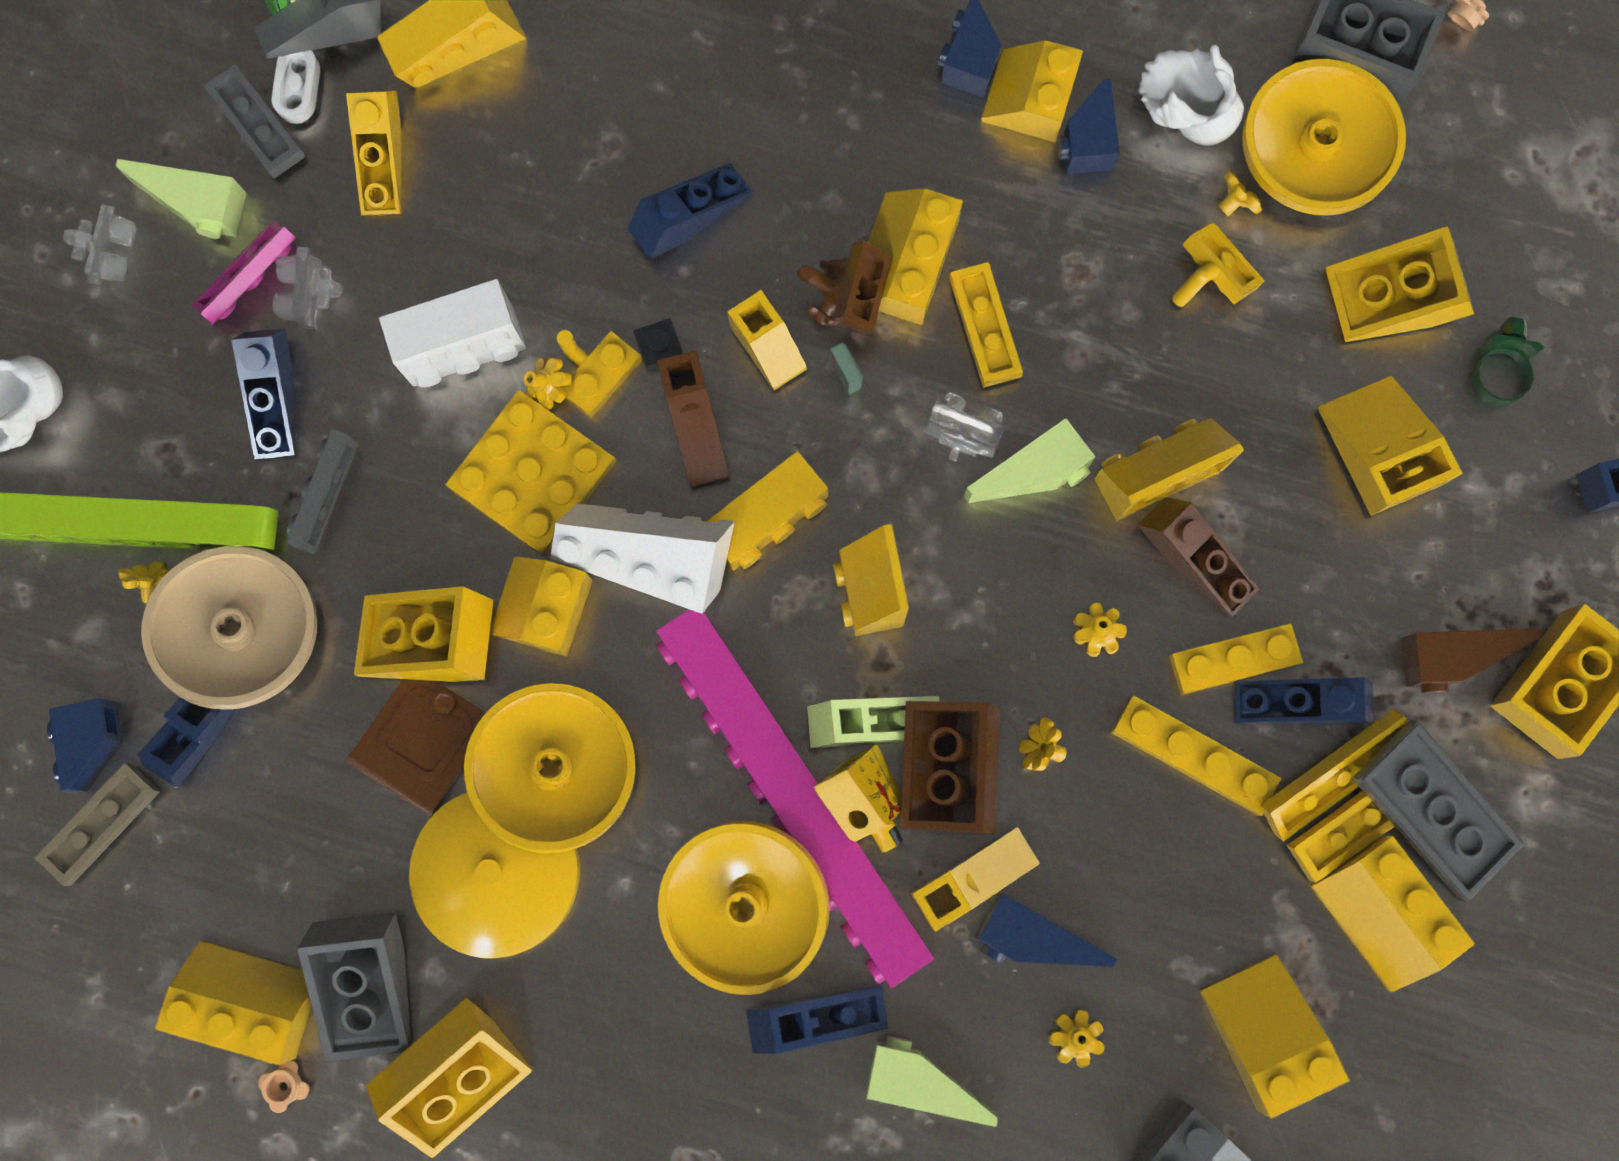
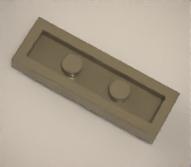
[34,763,160,886]

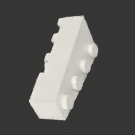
[550,503,735,614]

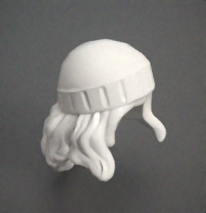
[1139,45,1244,146]
[0,355,63,452]

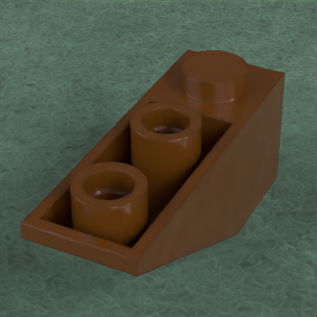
[657,350,729,487]
[1138,496,1259,618]

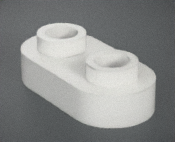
[272,50,320,124]

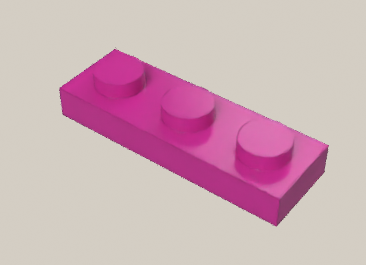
[191,220,296,324]

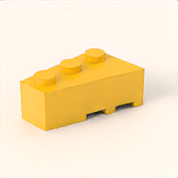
[377,0,526,88]

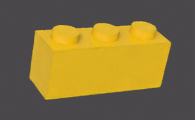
[706,451,828,571]

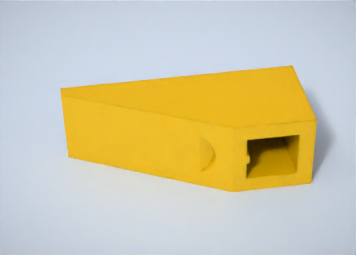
[346,91,401,215]
[910,827,1040,932]

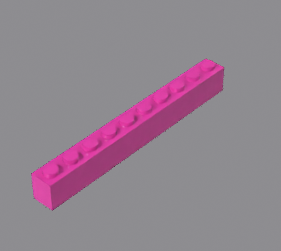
[656,609,934,988]

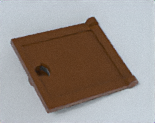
[346,679,486,817]

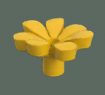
[1218,171,1263,216]
[524,358,571,410]
[118,561,172,603]
[1073,603,1127,657]
[1018,717,1067,771]
[1048,1009,1105,1068]

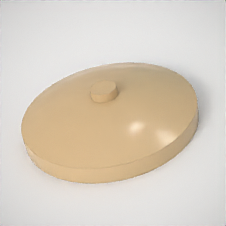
[141,546,317,710]

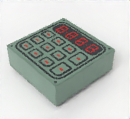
[830,343,862,395]

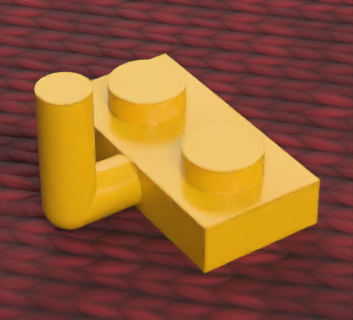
[1172,222,1265,307]
[557,330,643,419]

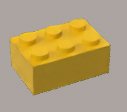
[1490,604,1619,759]

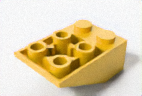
[1317,375,1463,516]

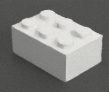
[379,279,527,387]

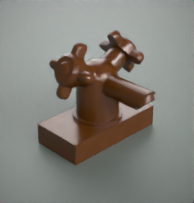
[797,241,892,334]

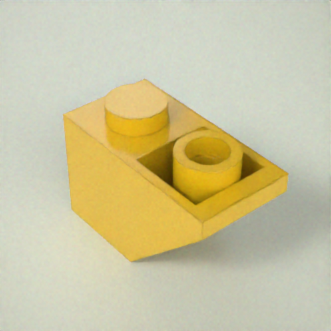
[727,290,807,390]

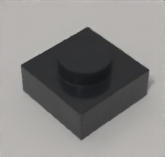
[633,318,683,371]

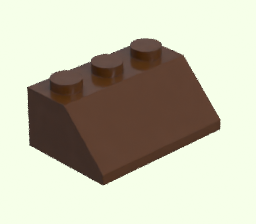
[900,701,1000,834]

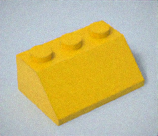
[868,188,963,325]
[1094,418,1244,521]
[1310,836,1475,992]
[155,941,312,1065]
[365,998,532,1158]

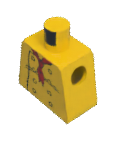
[814,744,904,853]

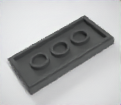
[1352,720,1525,903]

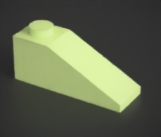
[116,159,247,239]
[964,418,1096,503]
[807,696,939,748]
[866,1036,998,1127]

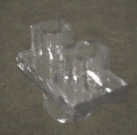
[63,204,137,285]
[273,247,343,329]
[925,392,1005,462]

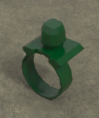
[1471,317,1545,406]

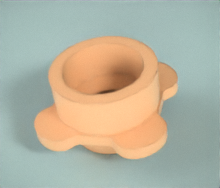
[1448,0,1489,31]
[258,1060,309,1113]

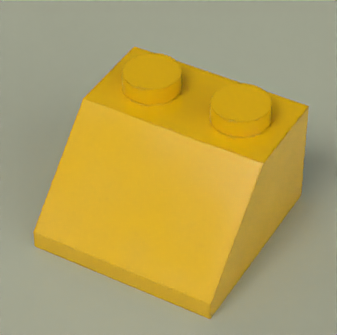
[981,40,1083,143]
[490,556,593,658]

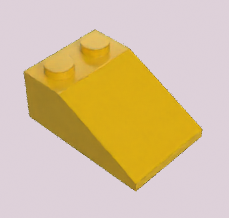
[1325,226,1474,342]
[833,524,909,636]
[354,586,493,682]
[1199,954,1350,1119]

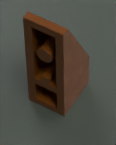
[1401,628,1543,694]

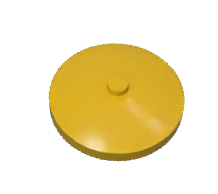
[1242,59,1406,215]
[464,683,636,853]
[409,792,580,958]
[658,821,829,995]

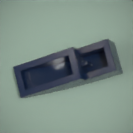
[137,697,235,788]

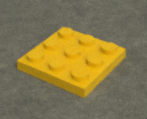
[445,389,617,557]

